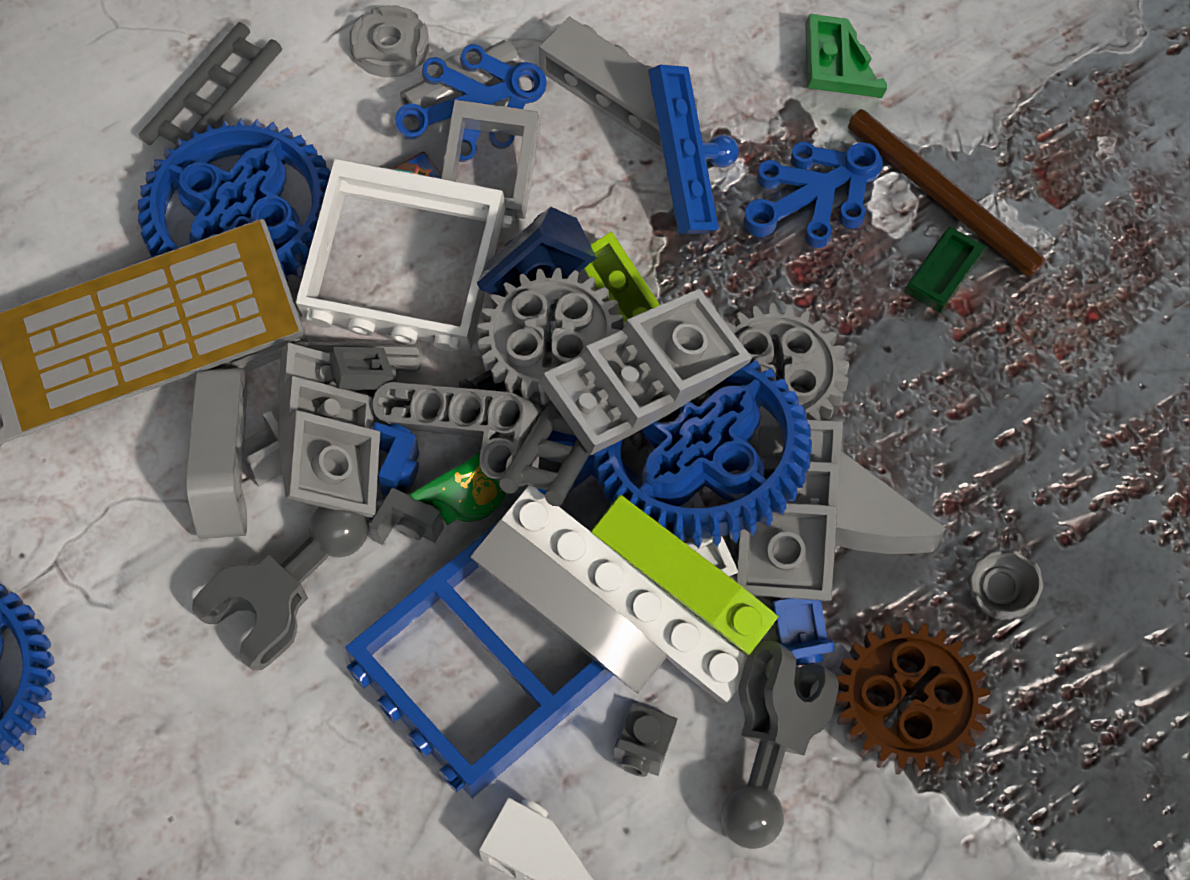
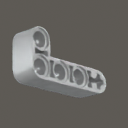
[186,368,247,539]
[373,382,543,486]

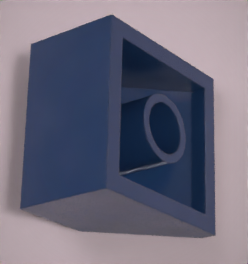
[477,206,597,297]

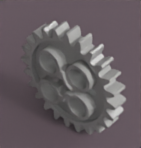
[477,268,624,404]
[709,303,849,420]

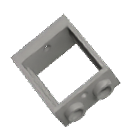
[441,100,541,223]

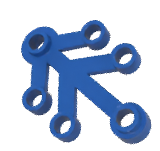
[394,44,547,162]
[744,142,883,248]

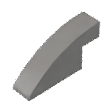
[835,452,946,554]
[471,519,668,694]

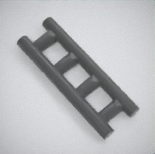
[138,22,282,150]
[499,399,589,506]

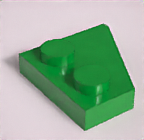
[805,14,887,98]

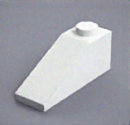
[479,798,594,880]

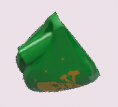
[409,452,506,526]

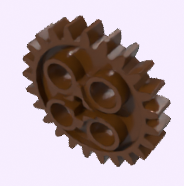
[835,621,991,777]

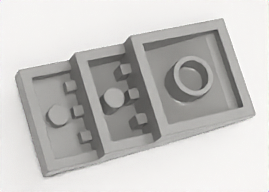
[539,288,752,456]
[279,342,380,518]
[737,417,843,601]

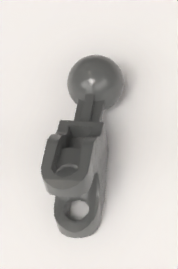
[192,506,369,670]
[721,641,839,849]

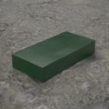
[904,226,986,313]

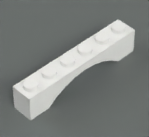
[502,486,747,704]

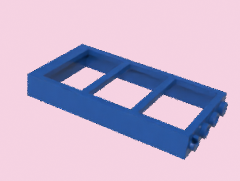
[345,454,643,799]

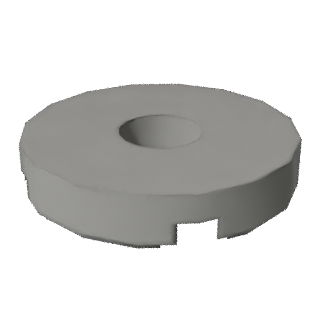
[350,5,429,77]

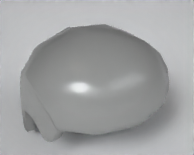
[968,550,1043,620]

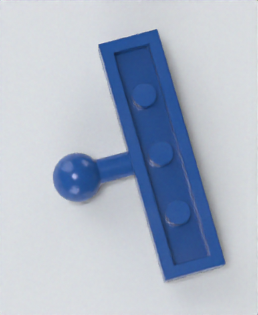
[648,64,739,234]

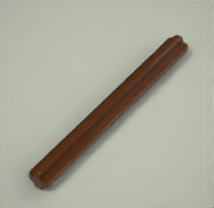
[848,109,1045,277]

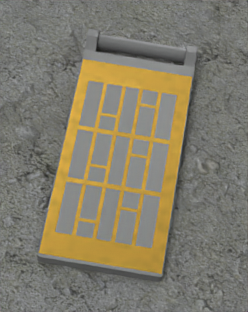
[0,219,304,446]

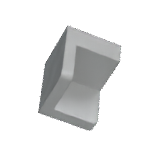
[243,410,282,487]

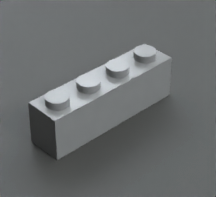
[539,16,698,153]

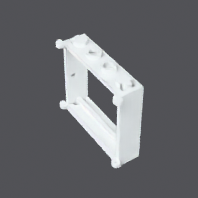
[296,159,513,355]

